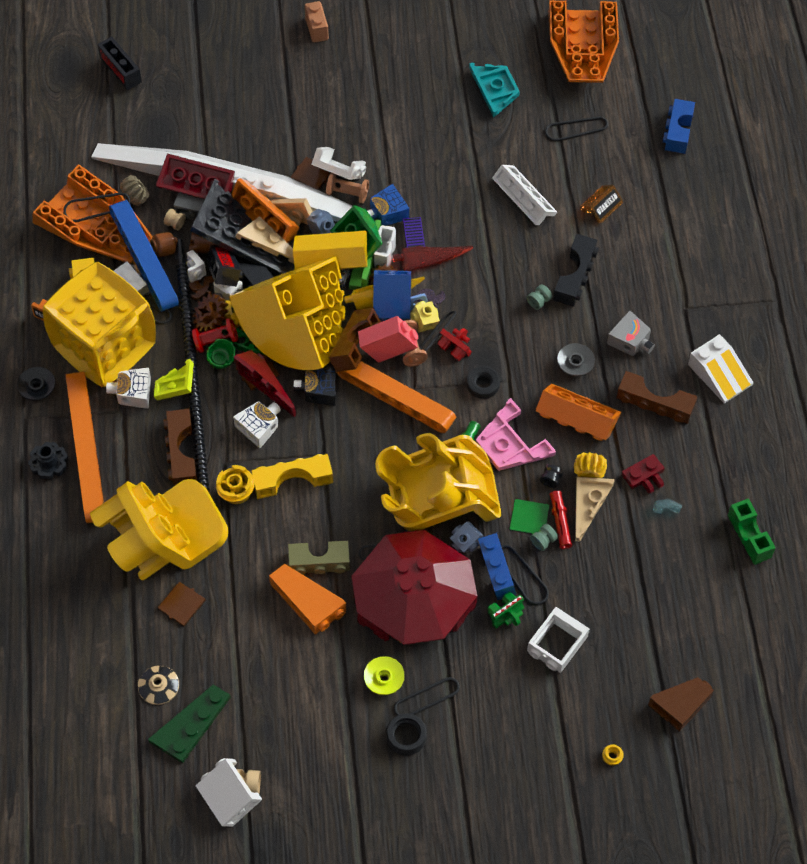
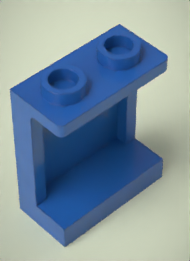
[373,270,411,321]

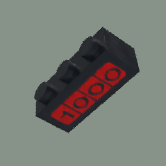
[97,37,142,90]
[206,245,242,287]

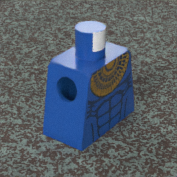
[367,184,409,226]

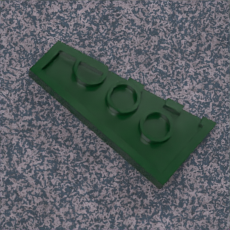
[148,684,231,764]

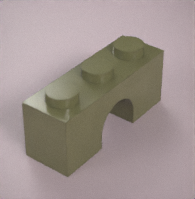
[288,541,350,575]

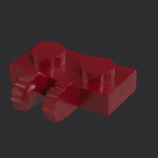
[621,454,665,494]

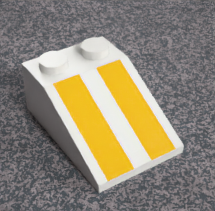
[688,334,753,404]

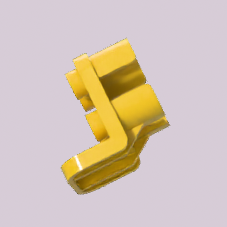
[375,433,501,531]
[90,479,228,580]

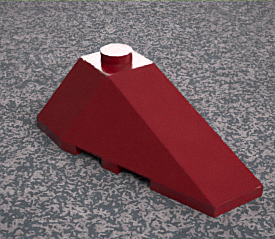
[234,350,297,417]

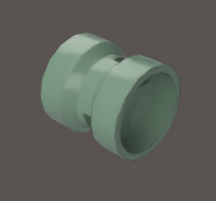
[527,284,552,310]
[530,524,558,551]

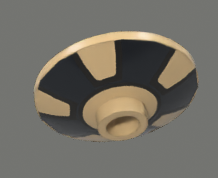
[138,666,179,705]

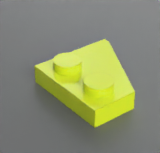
[154,359,194,401]

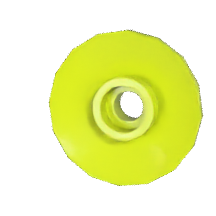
[364,657,404,695]

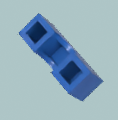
[663,99,695,154]
[478,533,516,600]

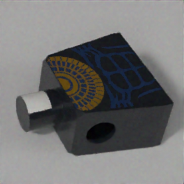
[294,365,336,406]

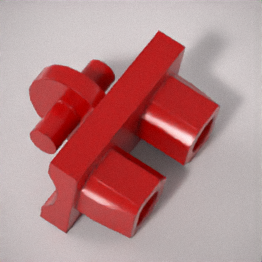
[437,328,472,361]

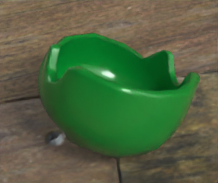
[206,339,236,369]

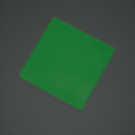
[510,499,549,534]

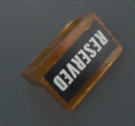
[580,185,623,223]

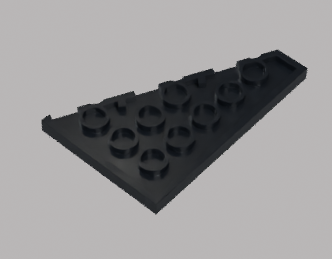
[190,179,295,276]

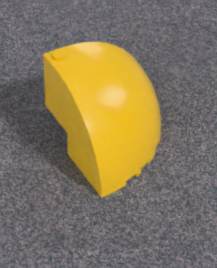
[229,256,345,370]

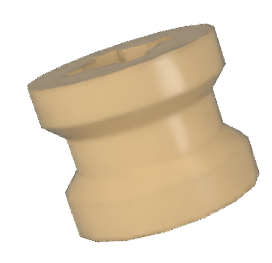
[164,209,186,231]

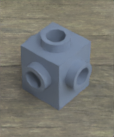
[450,522,483,553]

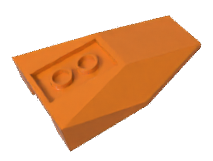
[548,0,619,83]
[33,164,153,264]

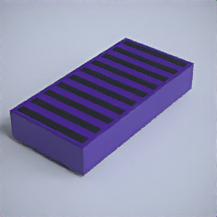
[403,217,425,252]

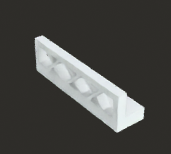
[492,165,557,225]

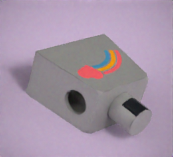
[607,311,655,356]

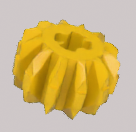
[574,452,607,478]

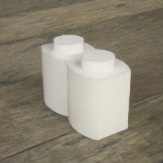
[373,225,396,267]

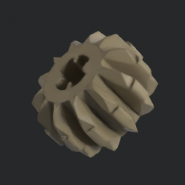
[119,175,150,206]

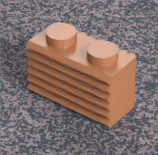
[305,1,329,42]

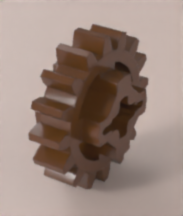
[193,293,228,332]

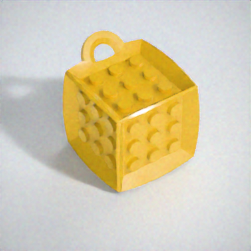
[43,262,156,387]

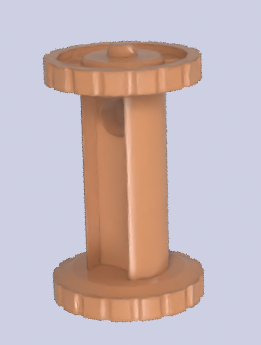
[326,173,369,203]
[403,320,428,366]

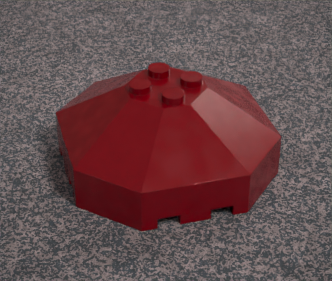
[351,530,477,645]

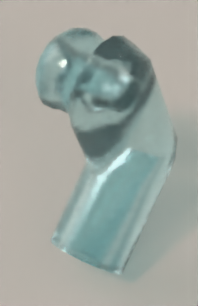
[653,499,683,514]

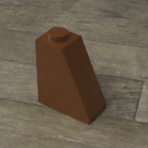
[648,677,714,732]

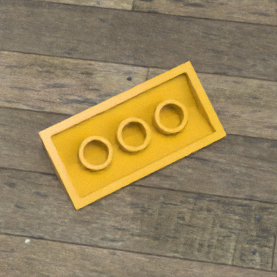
[293,231,367,269]

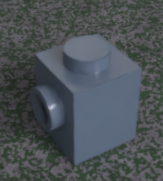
[306,209,335,234]

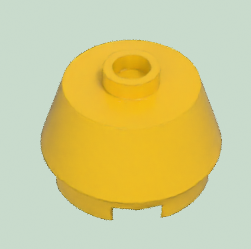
[216,465,255,504]

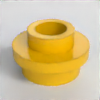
[602,745,623,765]

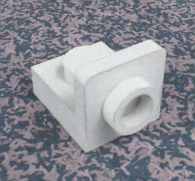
[186,250,206,283]

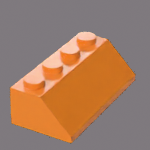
[231,178,299,243]
[536,384,621,441]

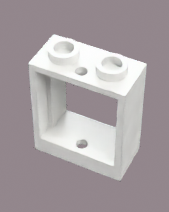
[527,607,590,673]

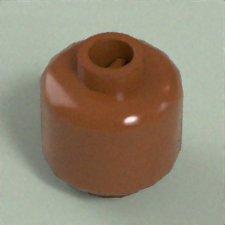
[150,232,178,257]

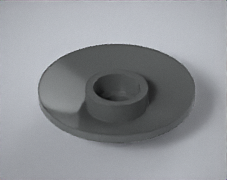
[557,343,595,376]

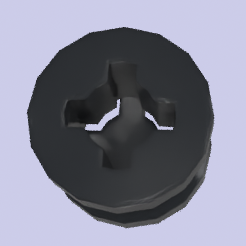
[540,464,563,488]

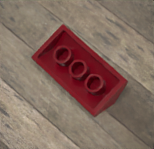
[156,153,235,200]

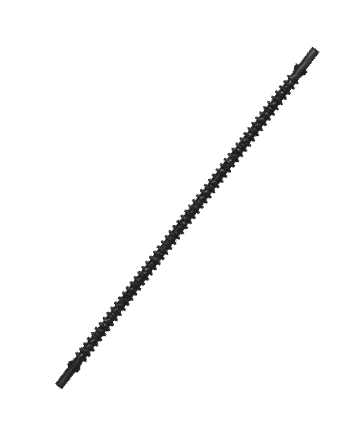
[175,239,210,494]

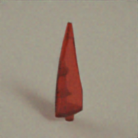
[392,246,473,271]

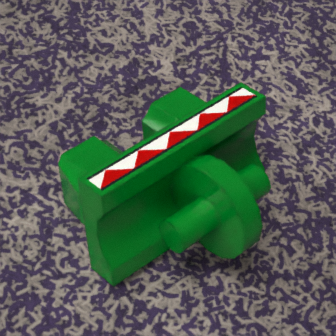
[488,592,524,628]

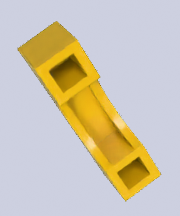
[252,454,333,499]

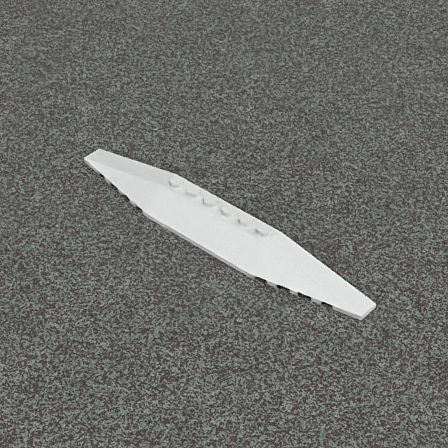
[92,143,352,222]

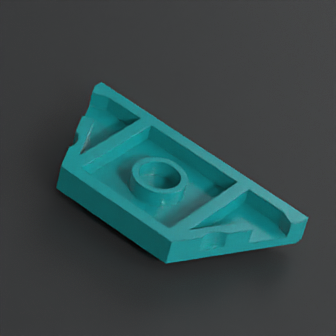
[469,63,520,117]

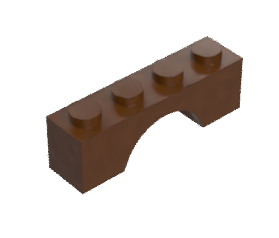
[329,307,381,372]
[616,371,698,424]
[163,409,197,486]

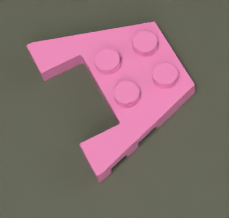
[476,398,556,471]

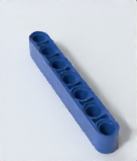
[109,200,179,312]

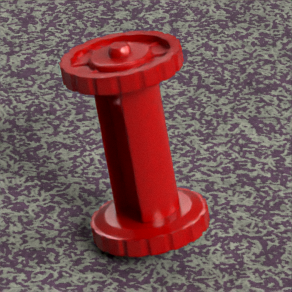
[192,318,238,353]

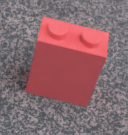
[358,316,418,363]

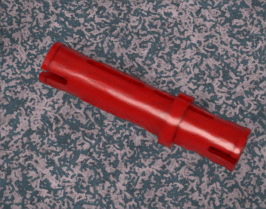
[549,491,572,549]

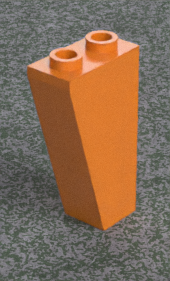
[269,564,346,634]

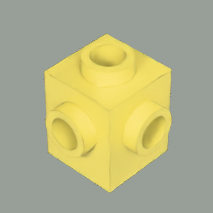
[410,301,440,333]

